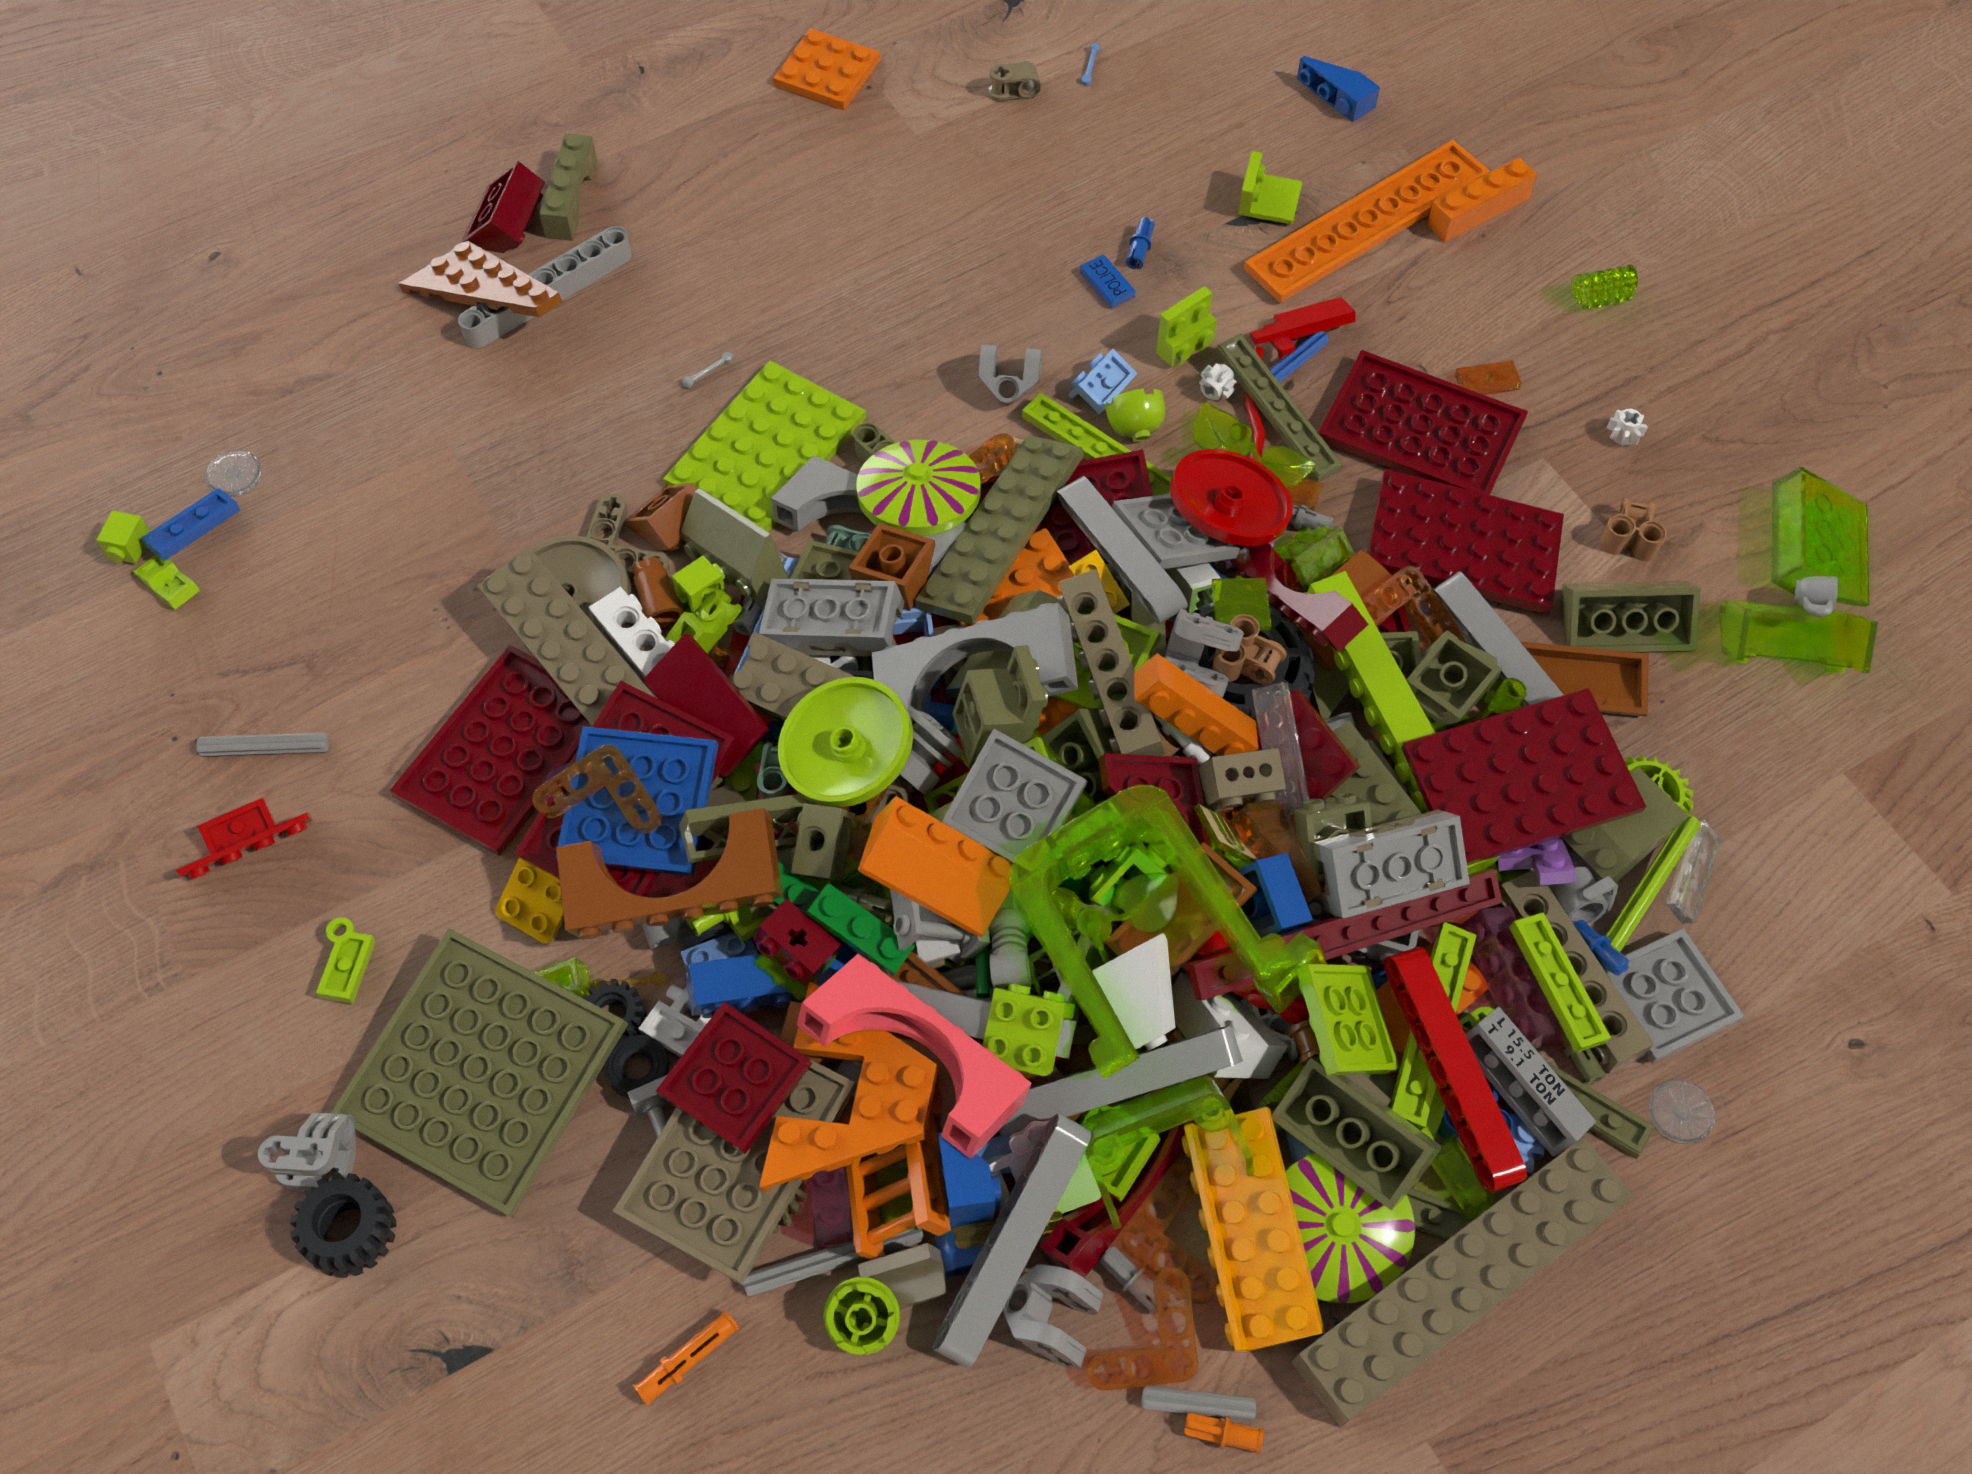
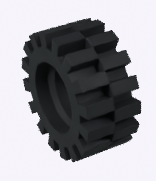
[582,979,646,1040]

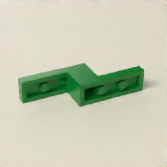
[773,861,915,977]

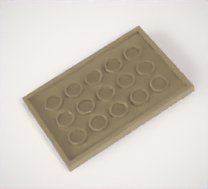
[612,1060,857,1285]

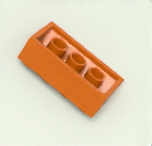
[858,796,1016,938]

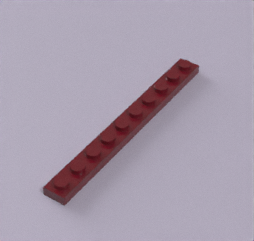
[1187,868,1502,1001]

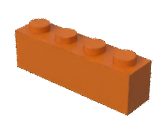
[1427,157,1538,243]
[1134,653,1258,756]

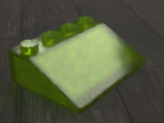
[1771,466,1870,607]

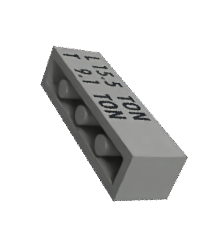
[1465,1007,1596,1157]

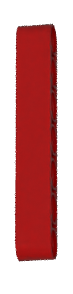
[1384,946,1527,1193]

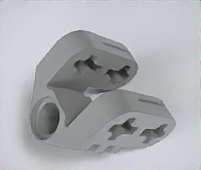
[979,344,1043,404]
[1165,609,1244,697]
[258,1112,356,1192]
[1003,1264,1104,1370]

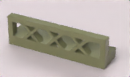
[679,794,824,863]

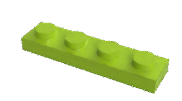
[1509,912,1611,1053]

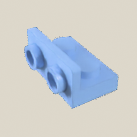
[1068,349,1138,414]

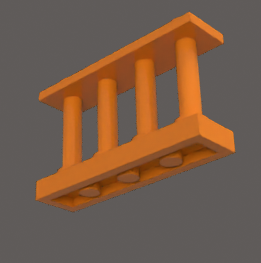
[840,1105,951,1260]

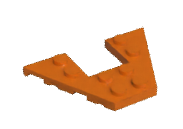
[759,982,938,1193]

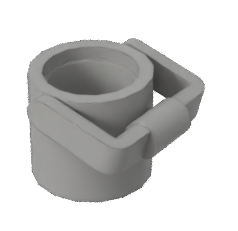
[1548,867,1618,925]

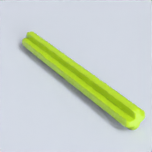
[1605,814,1701,952]

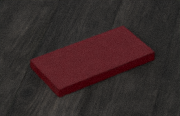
[643,633,771,777]

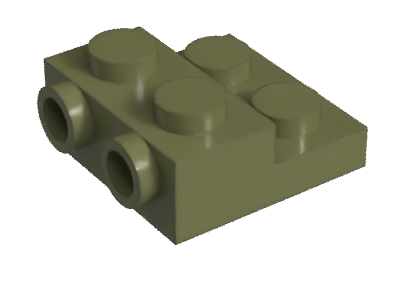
[790,540,859,580]
[1294,792,1372,883]

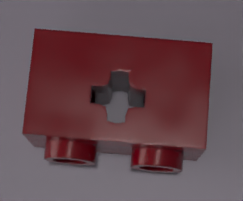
[752,898,841,987]

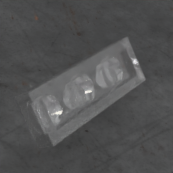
[1666,820,1721,924]

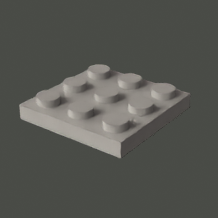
[1112,494,1240,569]
[942,729,1088,874]
[1602,928,1745,1063]

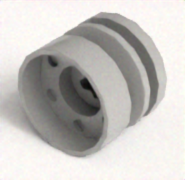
[900,706,964,796]

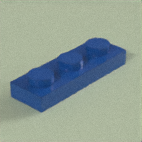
[141,488,240,562]

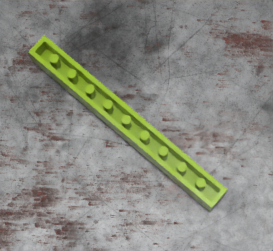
[1307,571,1500,874]

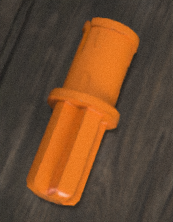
[1184,1412,1264,1454]

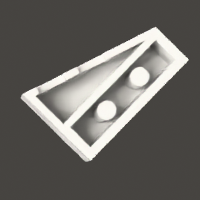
[1172,972,1288,1079]

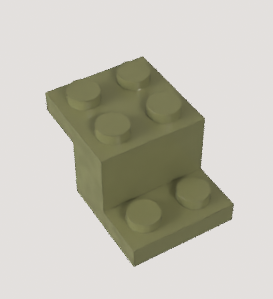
[952,645,1048,767]

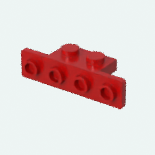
[176,797,312,880]

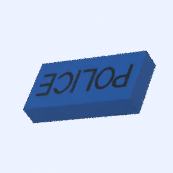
[1080,254,1136,309]

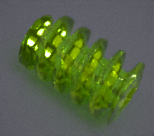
[1571,264,1638,310]

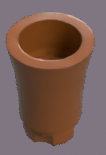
[632,557,685,630]

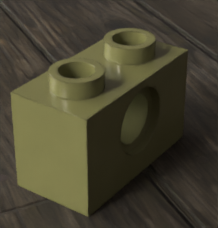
[790,803,855,882]

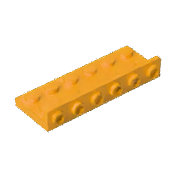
[1182,1107,1325,1353]

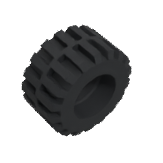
[290,1173,397,1278]

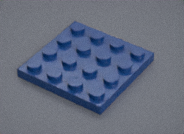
[555,726,719,877]

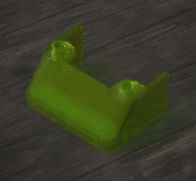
[1719,599,1878,673]
[1081,1075,1255,1230]

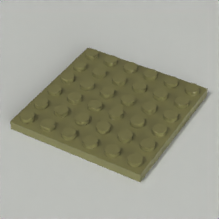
[331,928,628,1218]

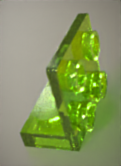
[1274,525,1355,591]

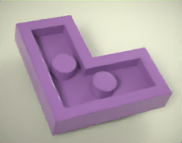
[1496,837,1576,885]

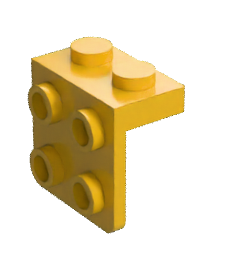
[495,859,564,944]

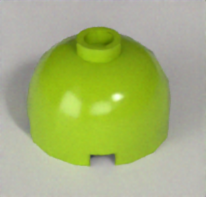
[1105,389,1166,442]

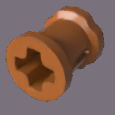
[1287,1019,1320,1066]

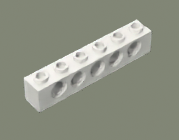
[588,586,675,699]

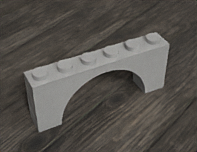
[771,456,968,583]
[872,603,1078,726]

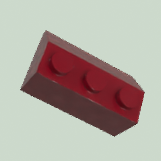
[462,161,545,253]

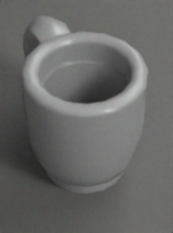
[1794,576,1838,617]

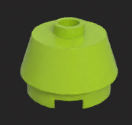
[823,1277,900,1355]

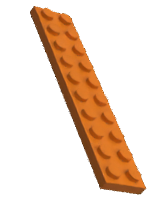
[1244,140,1491,304]

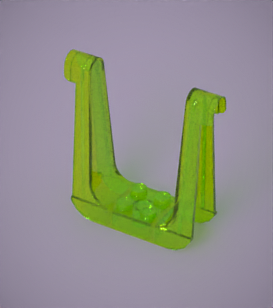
[1009,785,1296,1080]

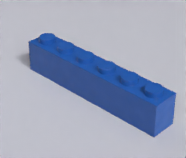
[685,942,857,1018]

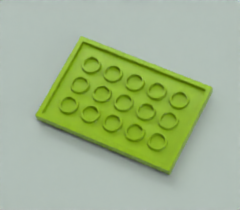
[663,361,866,532]

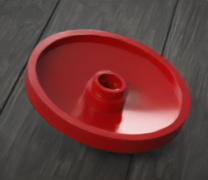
[1170,449,1293,546]

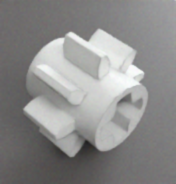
[1199,363,1236,401]
[1607,408,1648,446]

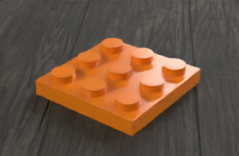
[773,28,881,111]

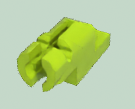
[665,590,743,654]

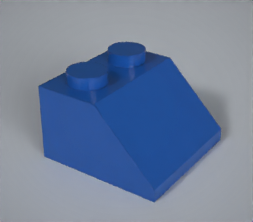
[1227,853,1313,942]
[938,1133,1001,1228]

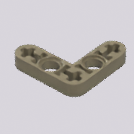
[586,494,670,580]

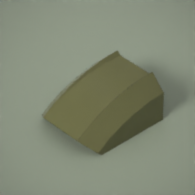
[1406,630,1502,725]

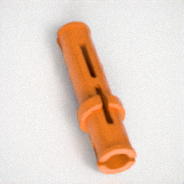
[632,1310,740,1406]

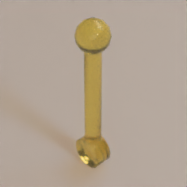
[592,971,666,990]

